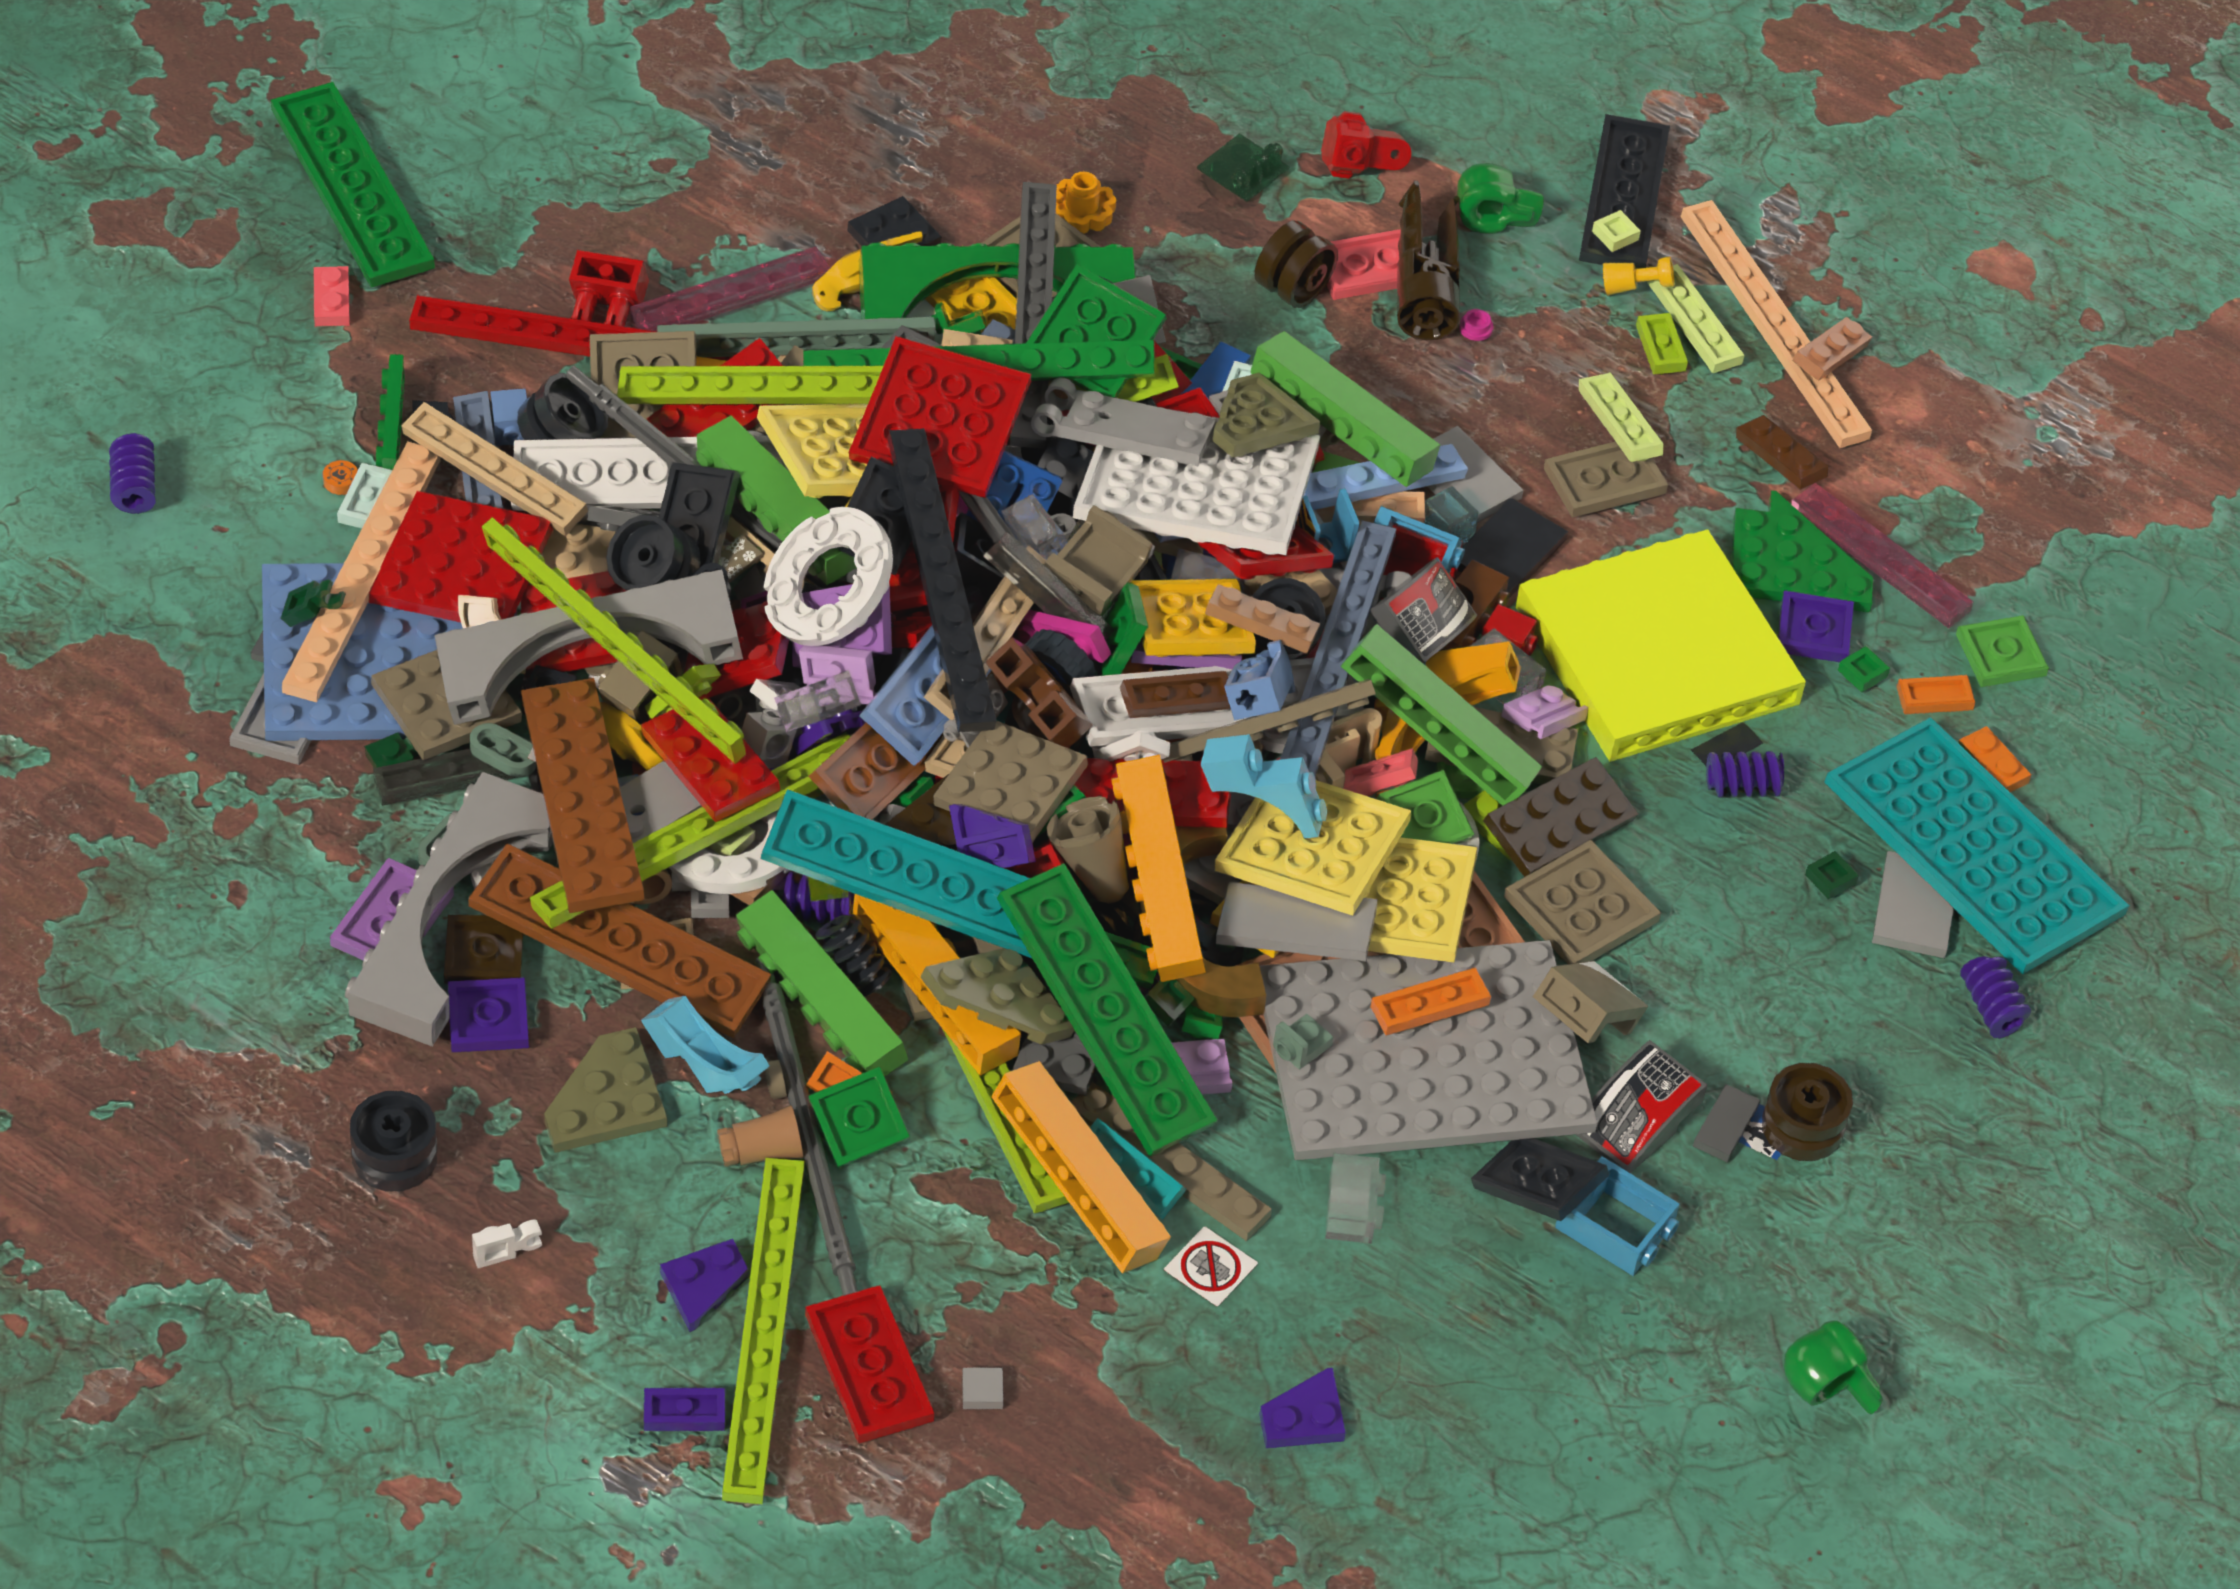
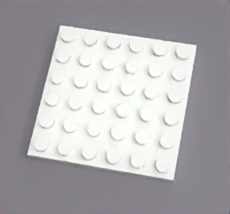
[1073,411,1320,555]

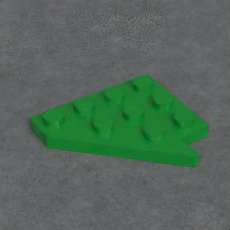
[1731,490,1873,612]

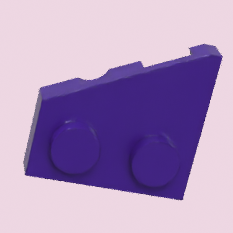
[792,709,866,755]
[949,804,1036,869]
[660,1238,748,1332]
[1259,1368,1346,1448]

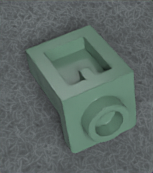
[1273,1014,1334,1070]

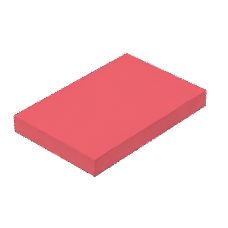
[1327,229,1401,300]

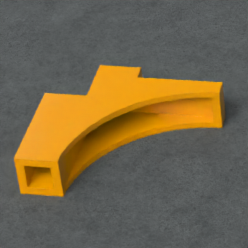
[1374,641,1521,760]

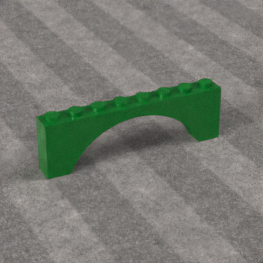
[858,243,1135,319]

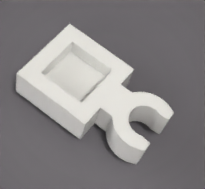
[472,1220,542,1268]

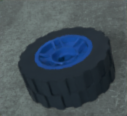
[1025,629,1098,685]

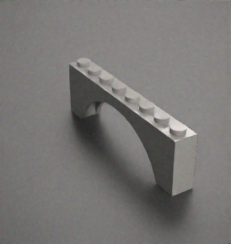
[435,569,743,725]
[345,772,553,1047]

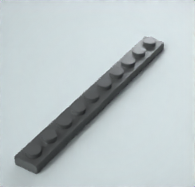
[1010,182,1057,449]

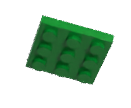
[1026,264,1167,398]

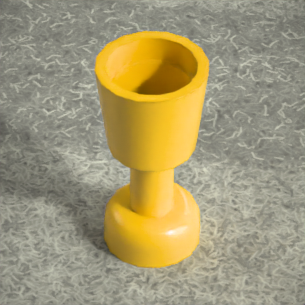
[1603,256,1674,296]

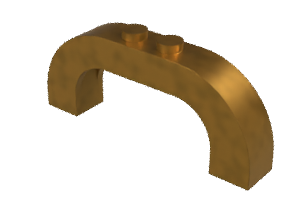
[1140,826,1266,1017]

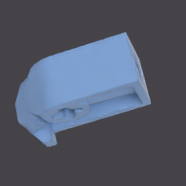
[1224,640,1295,720]

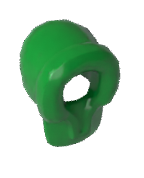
[1457,163,1544,234]
[1784,1320,1883,1414]

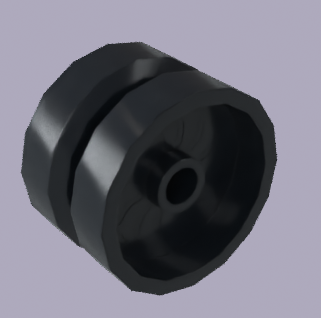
[517,373,609,440]
[606,514,701,591]
[1251,578,1326,660]
[350,1091,437,1192]

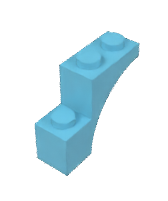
[1200,734,1327,839]
[641,996,770,1094]

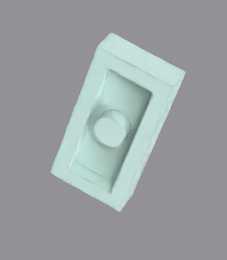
[337,463,392,528]

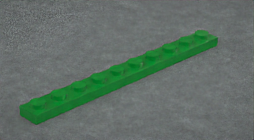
[803,339,1155,381]

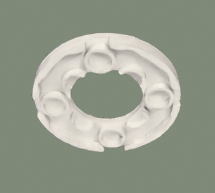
[764,507,893,646]
[669,809,790,894]

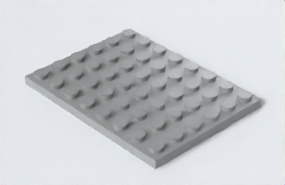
[1259,940,1597,1160]

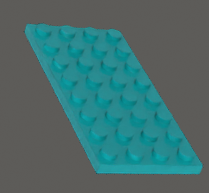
[1824,717,2130,975]

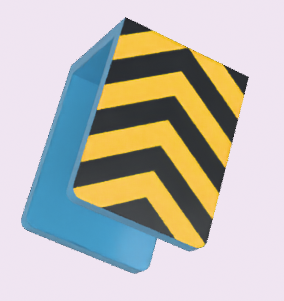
[1296,488,1359,563]

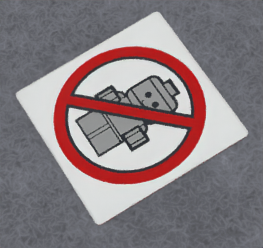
[1164,1227,1258,1306]

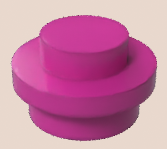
[1459,309,1493,341]

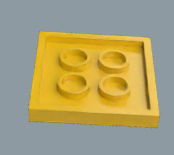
[1131,579,1256,657]

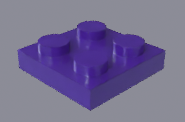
[1778,590,1854,663]
[448,977,529,1053]

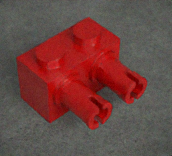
[569,250,649,327]

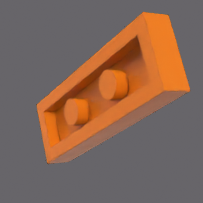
[1370,967,1491,1036]

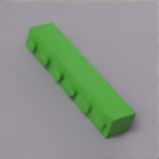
[1250,331,1440,487]
[696,416,857,585]
[1341,624,1542,806]
[736,890,908,1077]

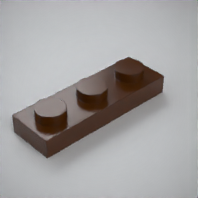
[1736,415,1828,490]
[1120,671,1231,718]

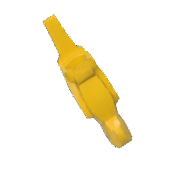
[812,231,923,312]
[600,702,664,771]

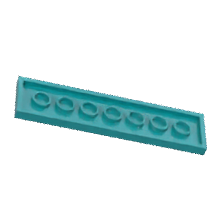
[760,789,1032,958]

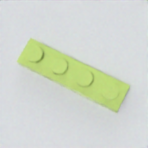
[1647,264,1744,373]
[1579,373,1663,462]

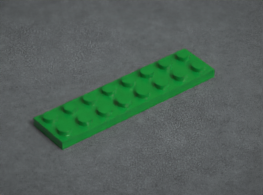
[270,82,435,288]
[997,863,1217,1157]

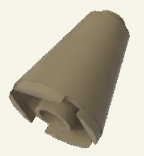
[1047,796,1129,904]

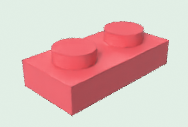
[314,266,350,327]
[1343,748,1418,797]

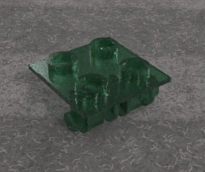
[1197,133,1290,202]

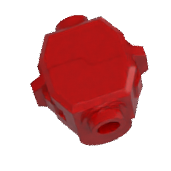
[1321,111,1412,179]

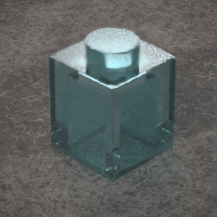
[1424,486,1479,543]

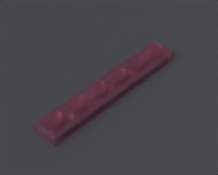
[630,246,830,332]
[1792,483,1974,629]

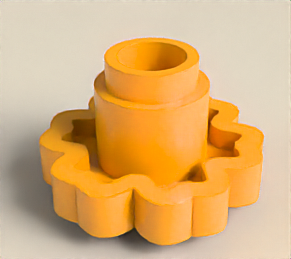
[1056,172,1116,234]

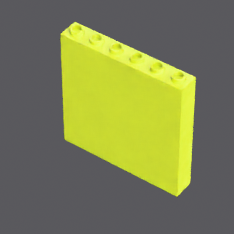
[1516,529,1806,762]

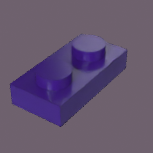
[644,1388,725,1431]

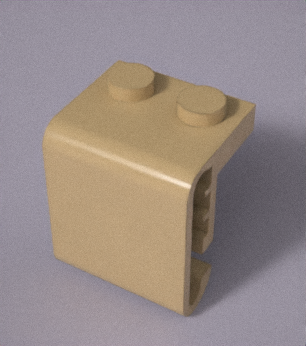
[1315,708,1382,788]

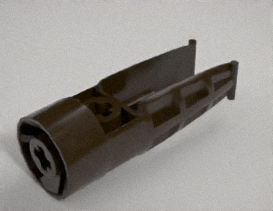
[1397,180,1460,340]

